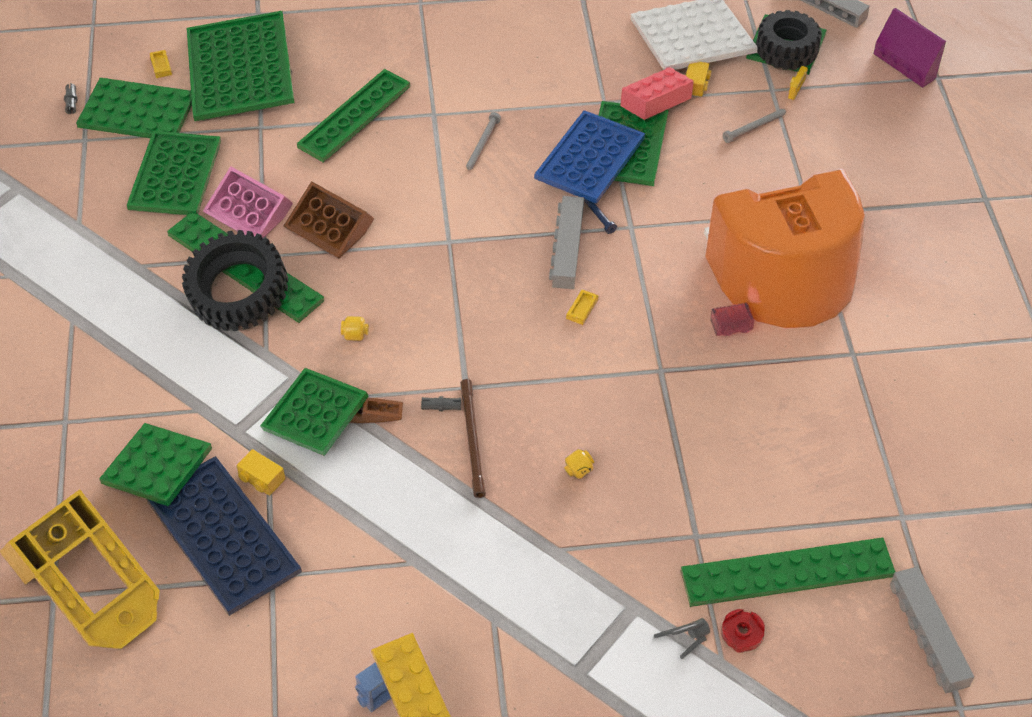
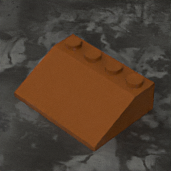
[283,181,374,259]

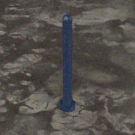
[584,199,617,234]

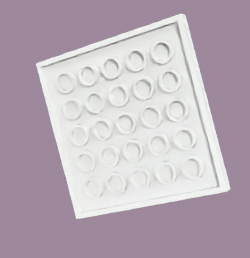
[631,0,757,70]

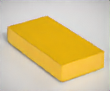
[149,50,172,78]
[566,289,599,325]

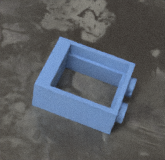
[355,662,391,712]

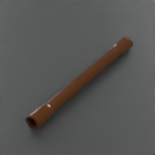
[460,379,486,498]

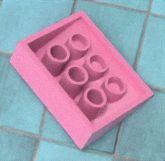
[203,166,293,238]

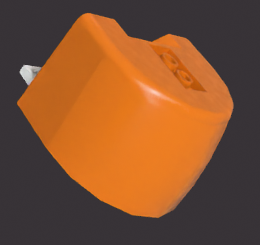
[704,169,865,328]

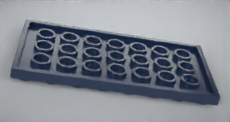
[146,456,302,616]

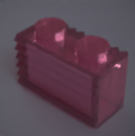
[710,303,754,336]

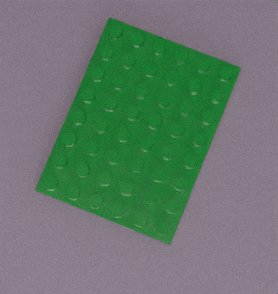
[186,11,295,121]

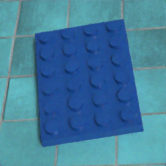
[534,110,645,204]

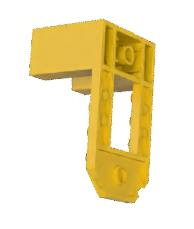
[0,489,160,649]

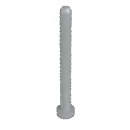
[723,109,786,143]
[466,112,501,170]

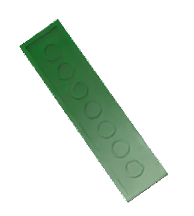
[297,69,410,163]

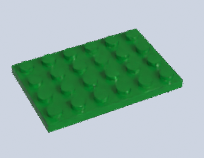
[76,77,192,138]
[598,101,669,186]
[127,131,221,215]

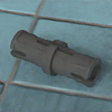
[64,83,78,114]
[421,396,461,411]

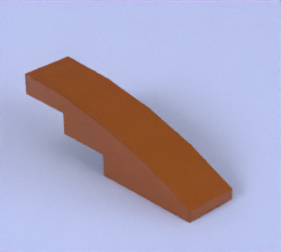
[350,397,403,423]

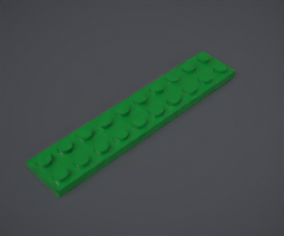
[167,213,324,323]
[680,537,896,607]

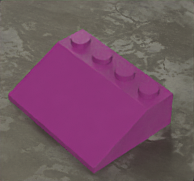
[873,8,946,88]

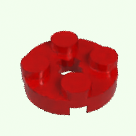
[721,609,765,653]

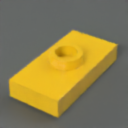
[788,66,807,100]

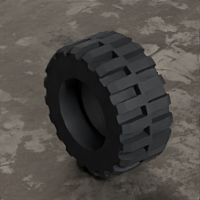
[756,10,822,70]

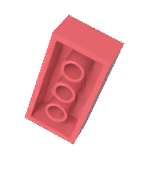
[620,67,694,120]

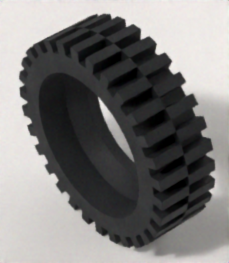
[182,230,288,331]

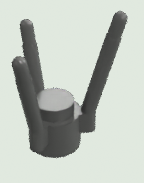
[654,618,710,659]

